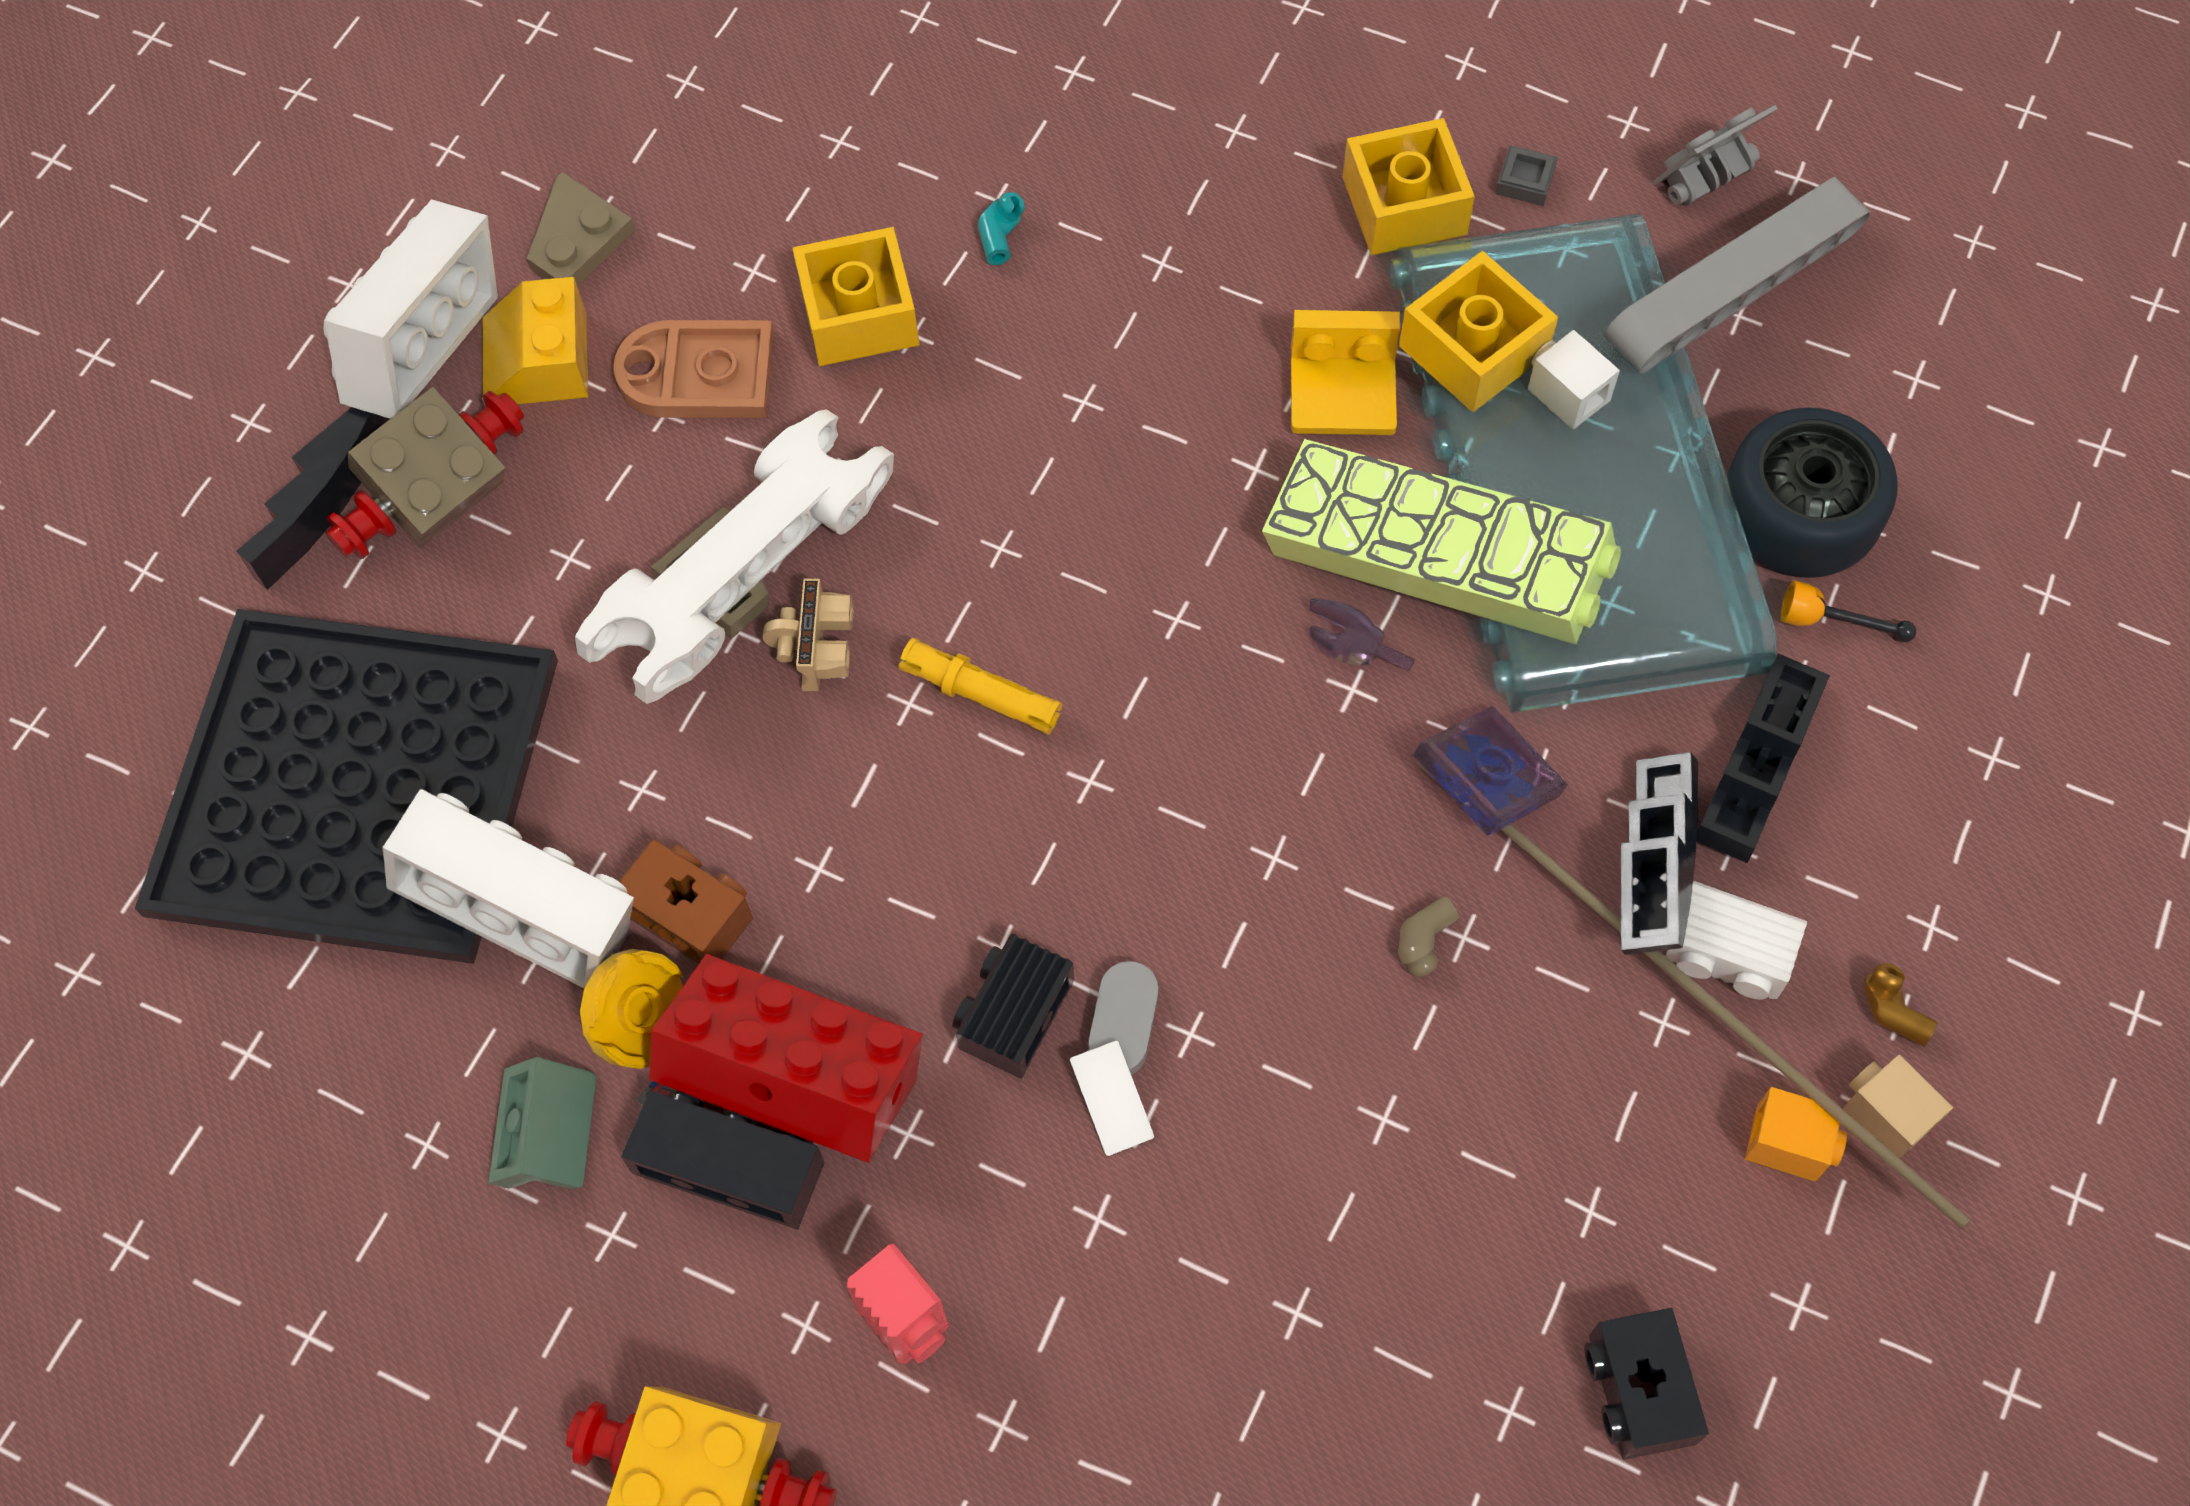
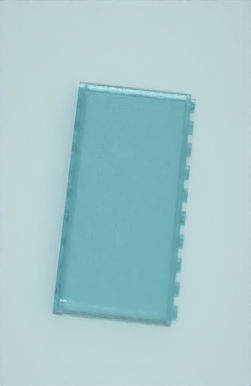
[1389,213,1777,713]

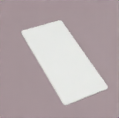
[1070,1041,1154,1156]

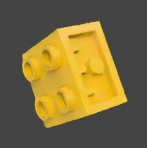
[1291,310,1400,435]

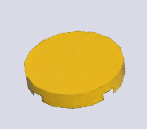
[580,949,684,1069]

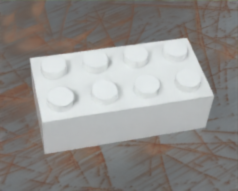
[324,199,498,419]
[383,789,634,988]

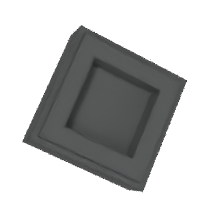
[1495,145,1558,206]

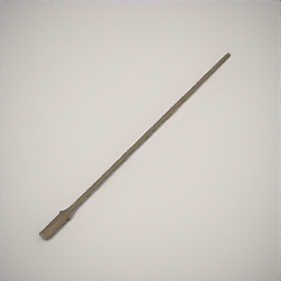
[1416,747,1971,1229]

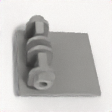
[1652,105,1778,205]

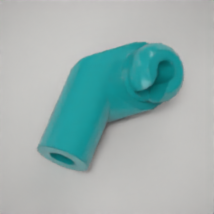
[978,192,1025,265]

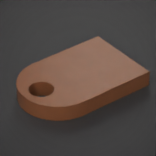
[613,320,774,418]

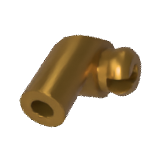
[1864,963,1938,1047]

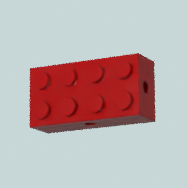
[649,954,923,1163]

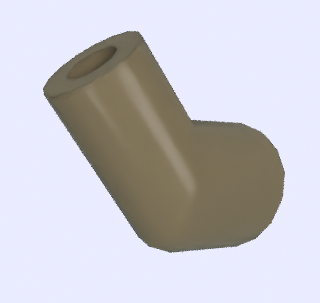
[1397,896,1459,977]

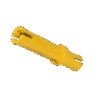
[899,638,1063,735]

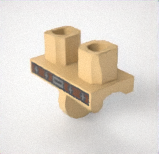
[763,579,854,691]

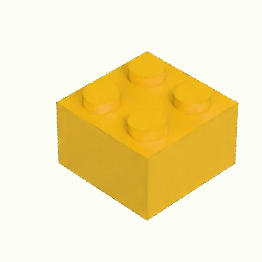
[1342,118,1475,256]
[792,227,920,366]
[1399,250,1558,413]

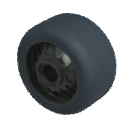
[1722,407,1898,578]

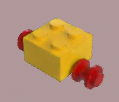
[566,1386,837,1506]

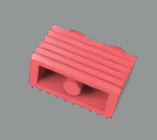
[847,1243,949,1364]

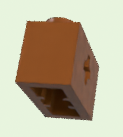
[619,839,753,964]

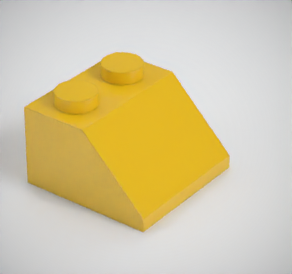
[483,277,588,404]

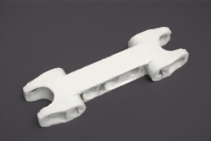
[575,409,894,704]

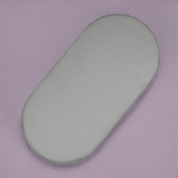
[1089,961,1158,1075]

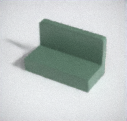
[488,1057,596,1190]

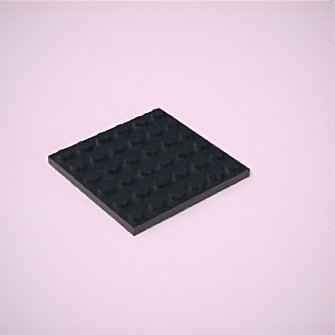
[135,609,558,964]

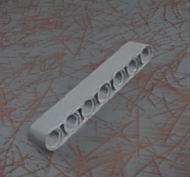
[1604,177,1871,374]

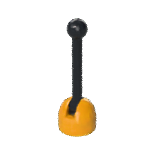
[1780,580,1917,642]

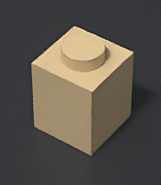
[1843,1054,1953,1158]

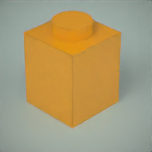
[1744,1087,1847,1182]

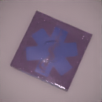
[1413,706,1568,837]

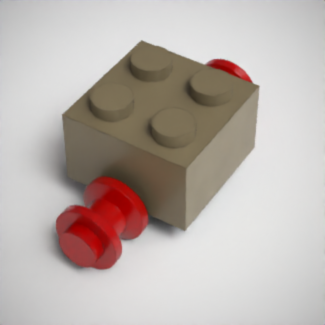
[325,386,524,559]

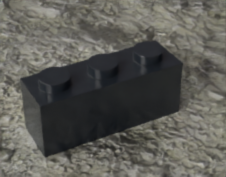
[621,1090,825,1230]

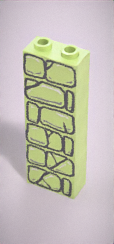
[1262,439,1621,644]

